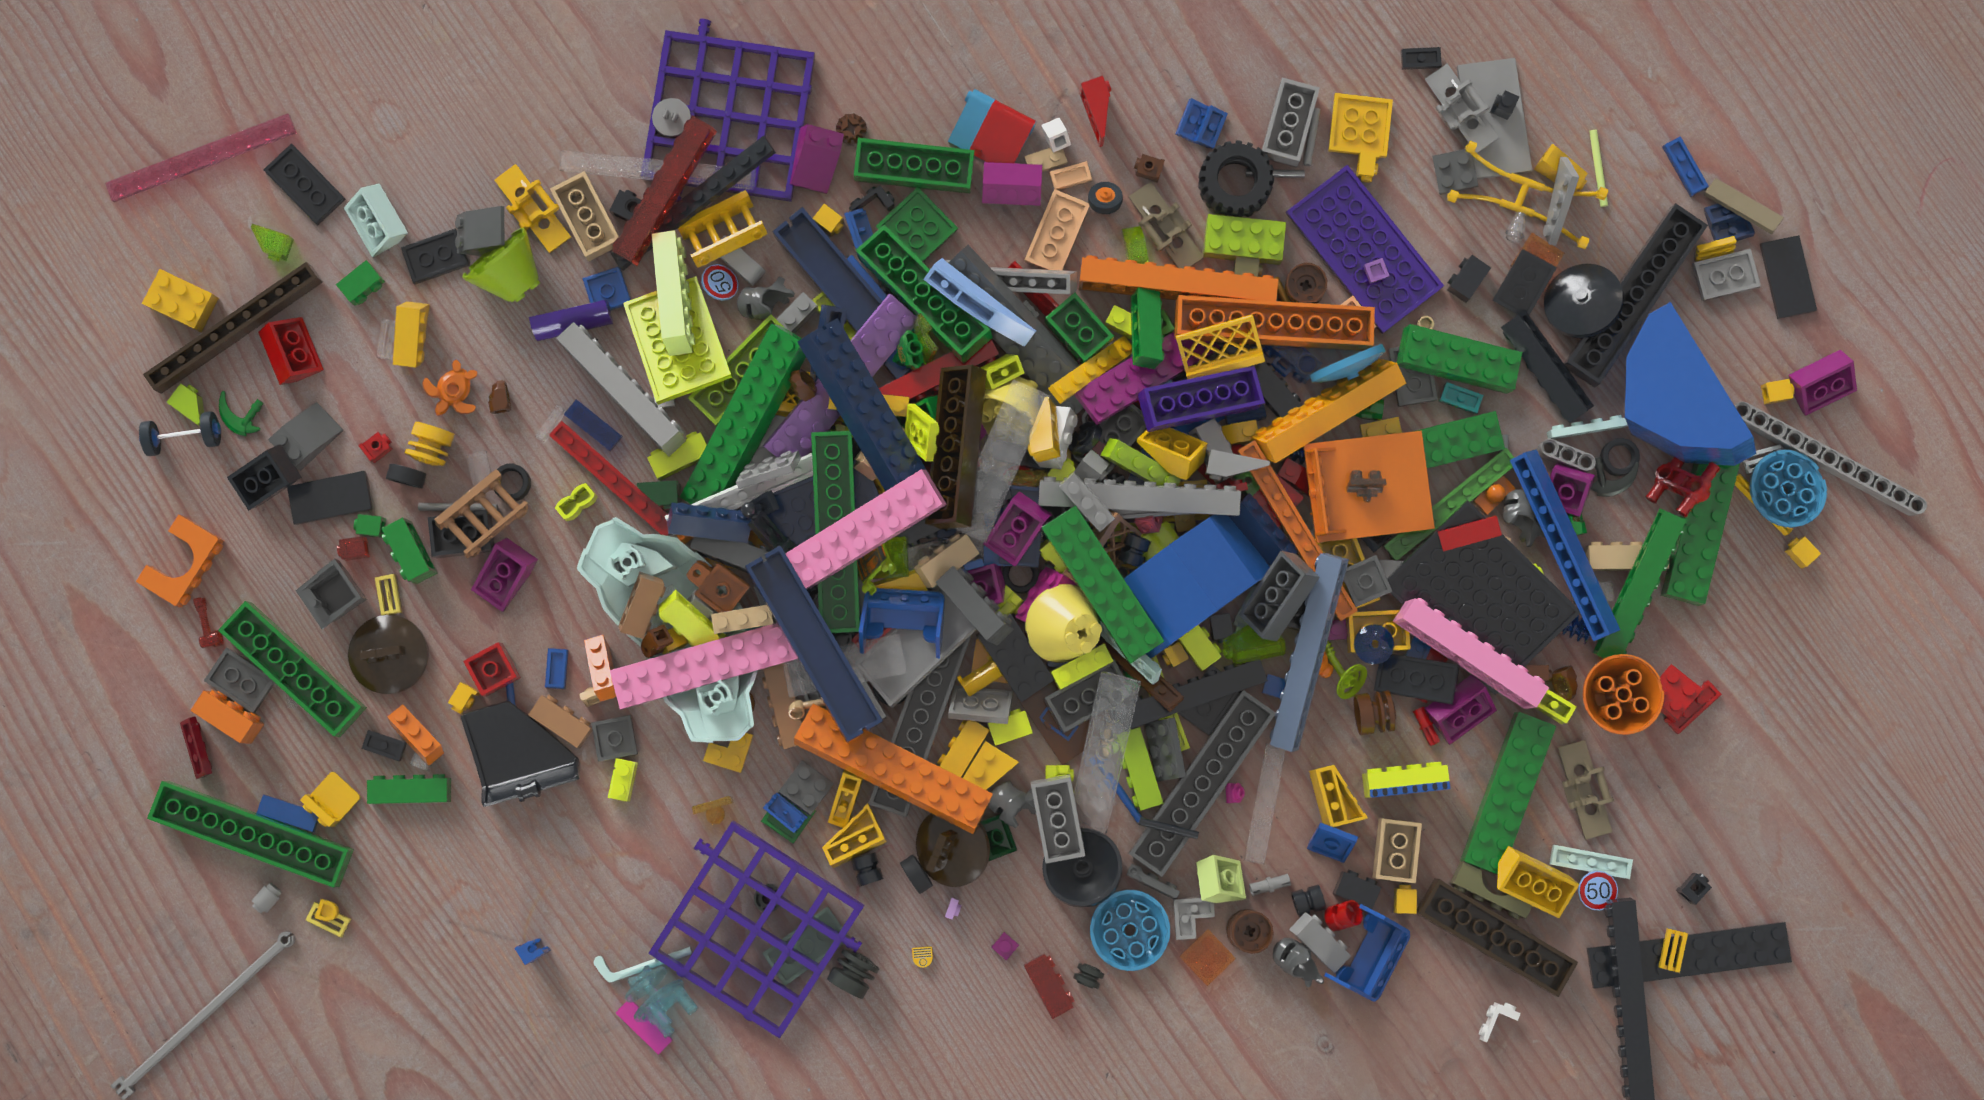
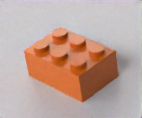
[190,690,264,744]

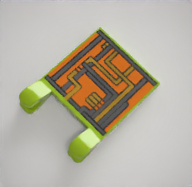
[857,543,897,595]

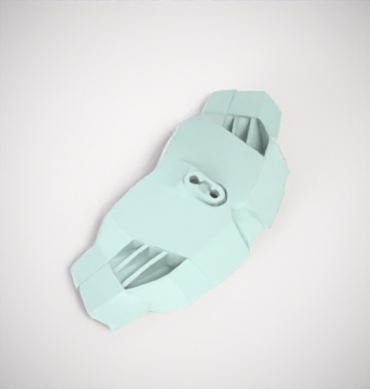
[577,517,757,743]

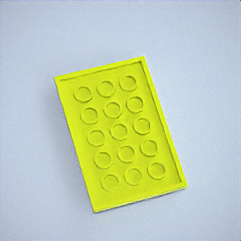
[623,276,732,405]

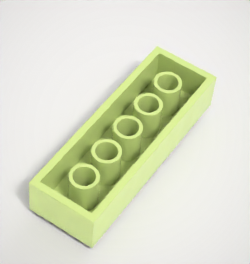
[652,230,695,356]

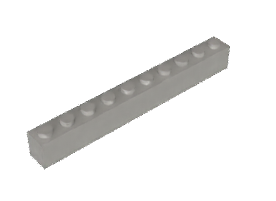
[1039,476,1241,516]

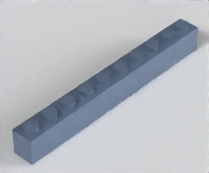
[1270,553,1349,752]

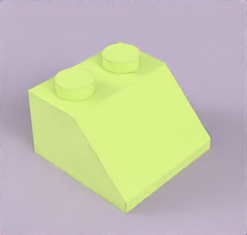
[1196,855,1246,903]

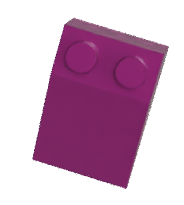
[790,124,844,194]
[983,491,1052,567]
[471,537,538,612]

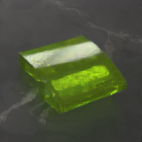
[912,313,938,365]
[873,537,909,579]

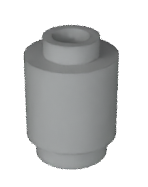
[252,883,282,913]

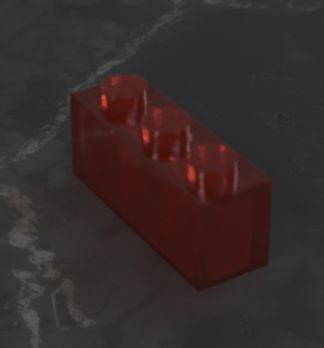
[1023,953,1075,1019]

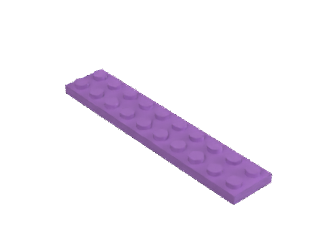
[763,294,920,457]

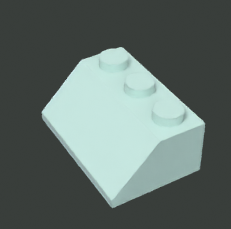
[344,184,408,257]

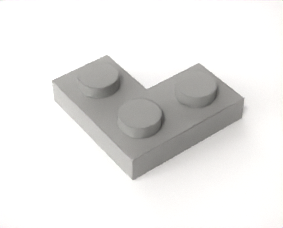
[1173,898,1215,940]

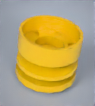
[404,421,455,466]

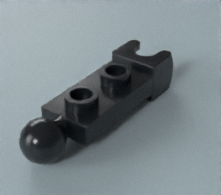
[741,502,796,553]

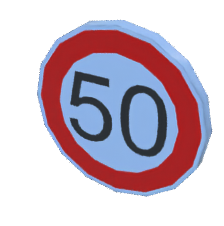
[701,264,738,301]
[1578,871,1618,911]

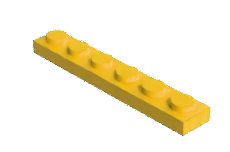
[1048,335,1132,404]

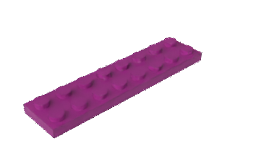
[1074,332,1220,425]

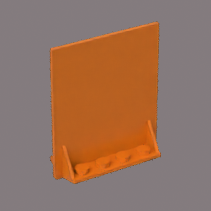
[1303,431,1435,543]

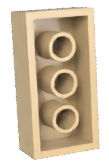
[550,171,623,262]

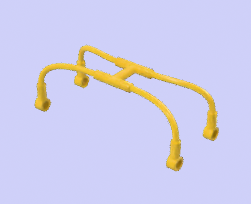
[1447,141,1608,249]

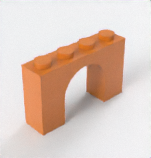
[136,514,224,608]

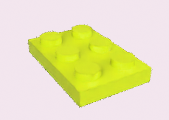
[904,404,939,462]

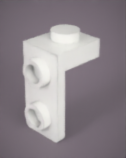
[1479,1002,1521,1043]

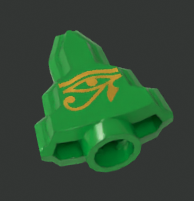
[892,330,924,370]

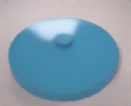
[1309,344,1386,383]

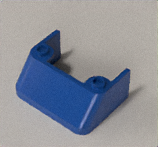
[859,588,945,659]
[1324,904,1410,1002]

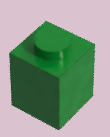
[354,514,386,538]

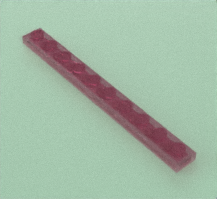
[105,113,297,202]

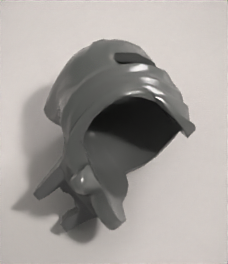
[737,276,795,320]
[1502,489,1545,547]
[989,781,1036,828]
[1273,938,1324,987]

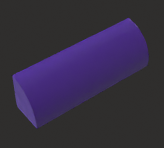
[529,300,613,341]

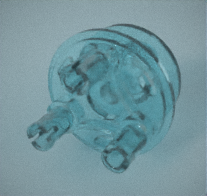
[625,966,698,1038]

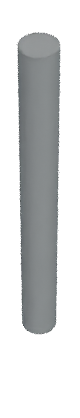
[418,503,498,512]

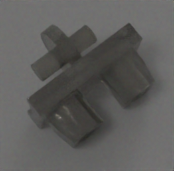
[1346,470,1387,503]

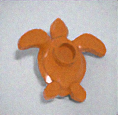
[422,360,478,416]

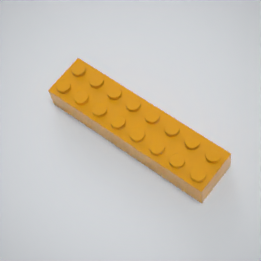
[1250,358,1406,463]

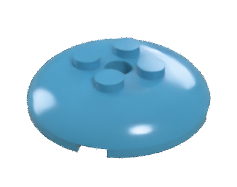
[1750,450,1827,528]
[1090,890,1170,971]

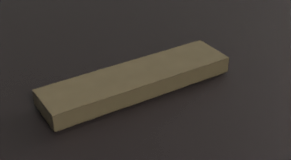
[1704,178,1784,234]

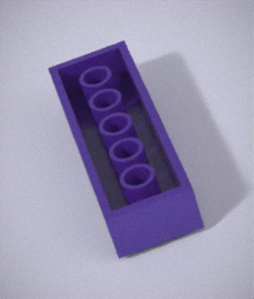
[1138,365,1265,432]

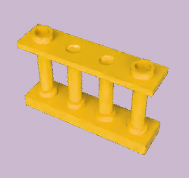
[678,190,768,268]

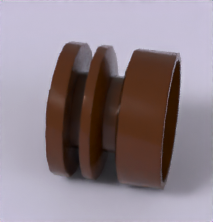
[1285,263,1328,304]
[1353,690,1396,735]
[1226,909,1274,954]

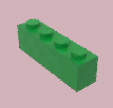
[1130,287,1164,369]
[367,774,451,804]

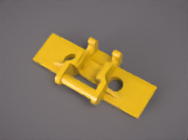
[494,164,571,253]

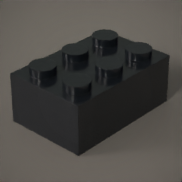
[227,444,302,511]
[427,510,495,559]

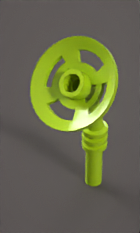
[1325,640,1367,699]

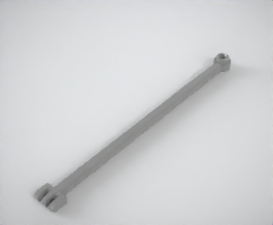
[111,931,295,1100]

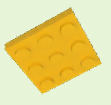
[1328,93,1393,158]

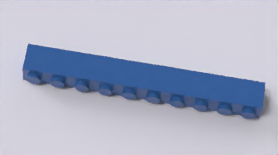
[1510,449,1620,641]

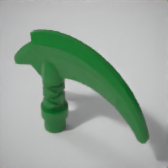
[219,391,264,436]

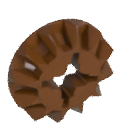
[836,113,867,144]

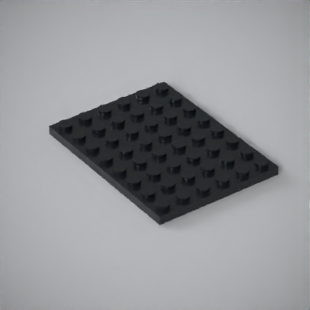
[1387,500,1580,695]

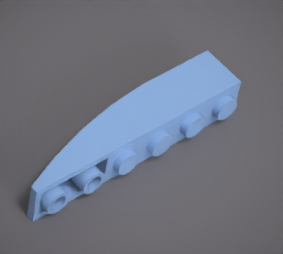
[923,258,1036,347]

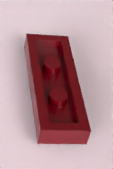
[180,716,212,779]

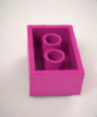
[1015,566,1079,623]

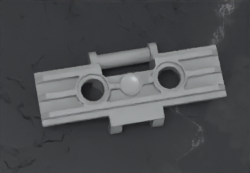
[1425,63,1499,153]

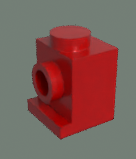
[358,432,393,463]

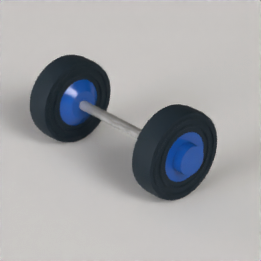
[139,412,221,456]

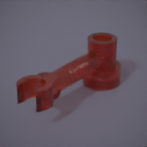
[193,597,224,648]

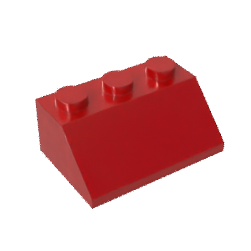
[258,317,324,385]

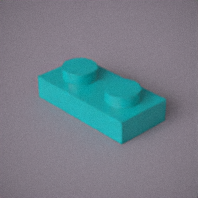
[1439,382,1484,414]

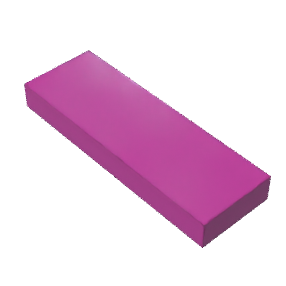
[616,998,673,1055]

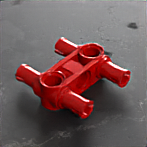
[1645,457,1721,517]

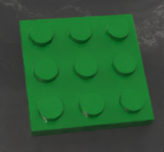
[876,187,958,262]

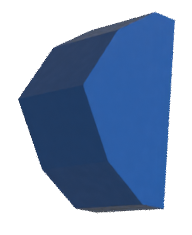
[1625,302,1756,466]
[1124,514,1270,659]

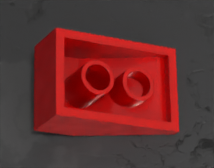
[1079,75,1111,147]

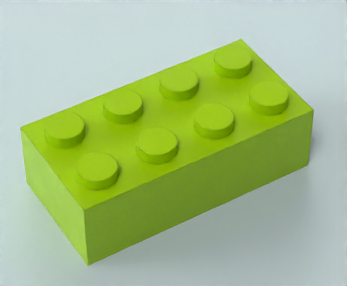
[1203,214,1286,265]

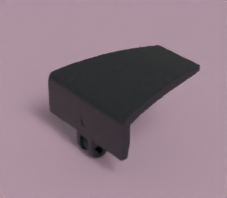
[461,701,580,807]

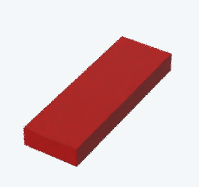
[1438,515,1502,552]
[1663,680,1722,734]

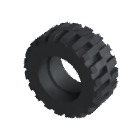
[1198,140,1274,217]

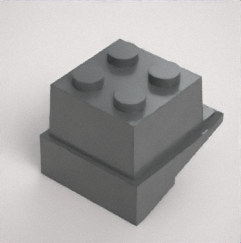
[295,559,367,630]

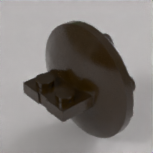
[348,615,428,694]
[916,813,990,887]

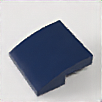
[1704,204,1755,241]

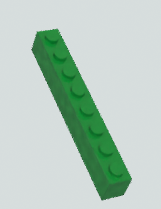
[1593,508,1686,658]

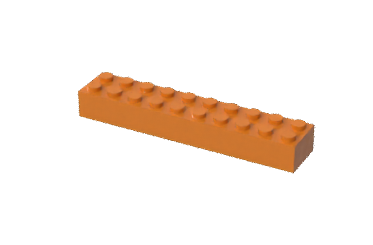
[1078,255,1278,301]
[1174,295,1375,351]
[794,703,993,834]

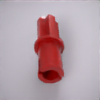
[1412,706,1440,746]

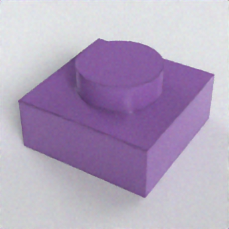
[1363,258,1389,284]

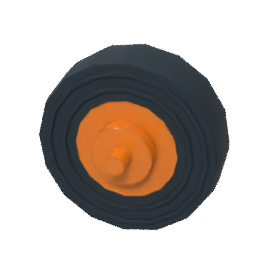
[1088,182,1123,214]

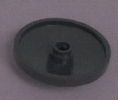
[1544,264,1624,338]
[1042,828,1123,908]

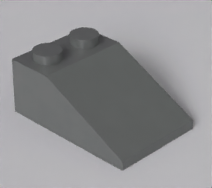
[455,206,505,256]
[268,402,344,471]

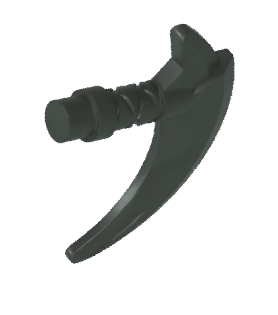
[1591,457,1639,497]

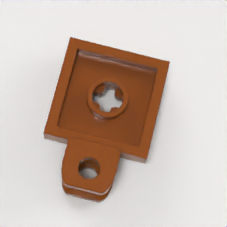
[686,560,750,613]

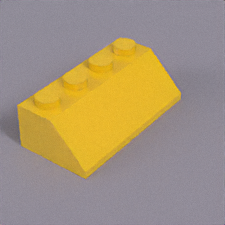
[1497,846,1580,918]

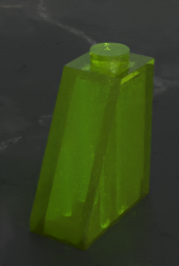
[1222,625,1286,664]

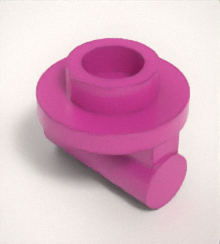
[1225,783,1245,803]

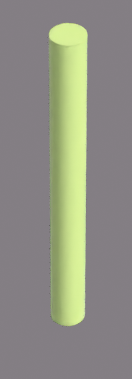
[1589,130,1608,207]

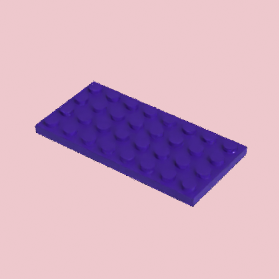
[1286,165,1444,334]

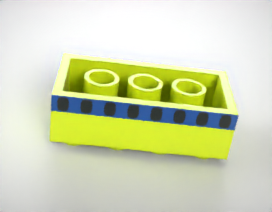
[1362,762,1450,798]

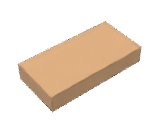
[1050,161,1092,191]

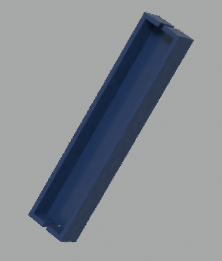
[772,207,929,380]
[797,318,930,491]
[745,546,883,743]

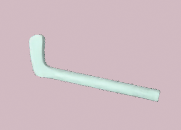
[594,947,692,982]

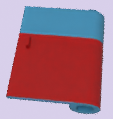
[948,89,1037,163]

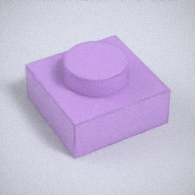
[945,897,962,919]

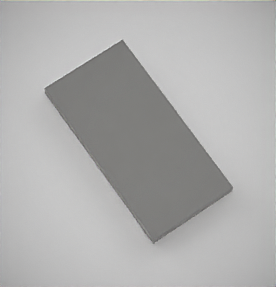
[1456,58,1532,179]
[854,586,977,708]

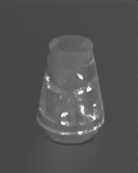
[1505,212,1527,243]

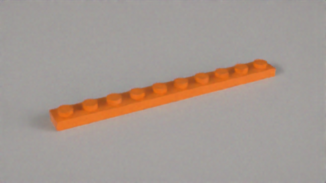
[1237,440,1358,621]

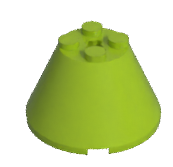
[462,228,540,302]

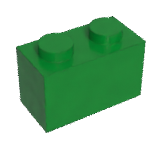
[336,260,385,306]

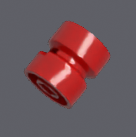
[1324,900,1363,931]

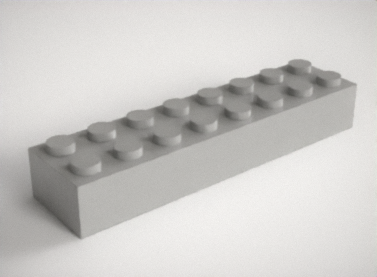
[557,322,686,457]

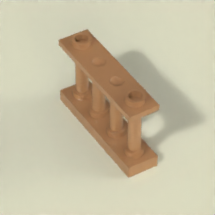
[434,469,528,559]

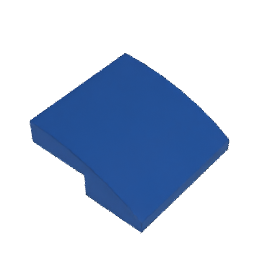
[1175,98,1228,149]

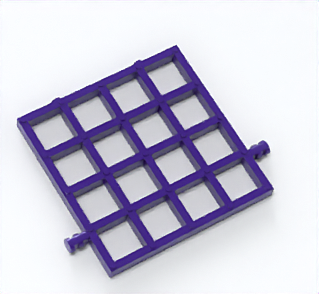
[641,19,815,202]
[648,820,865,1039]

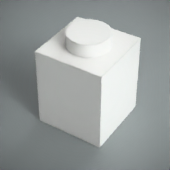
[1041,118,1071,153]

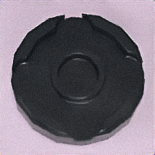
[1068,421,1102,456]

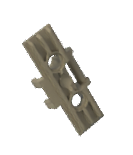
[1129,182,1204,269]
[1558,740,1614,840]

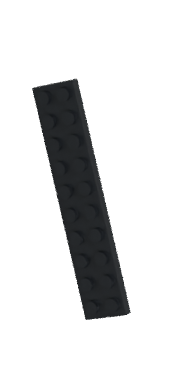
[1586,922,1792,989]

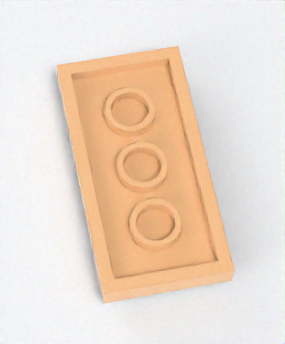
[1024,189,1090,271]

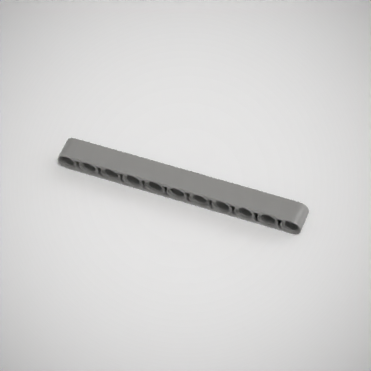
[1734,402,1927,516]

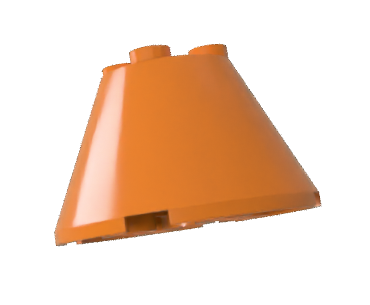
[1583,654,1664,735]

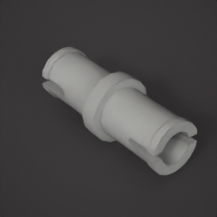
[1249,874,1291,896]

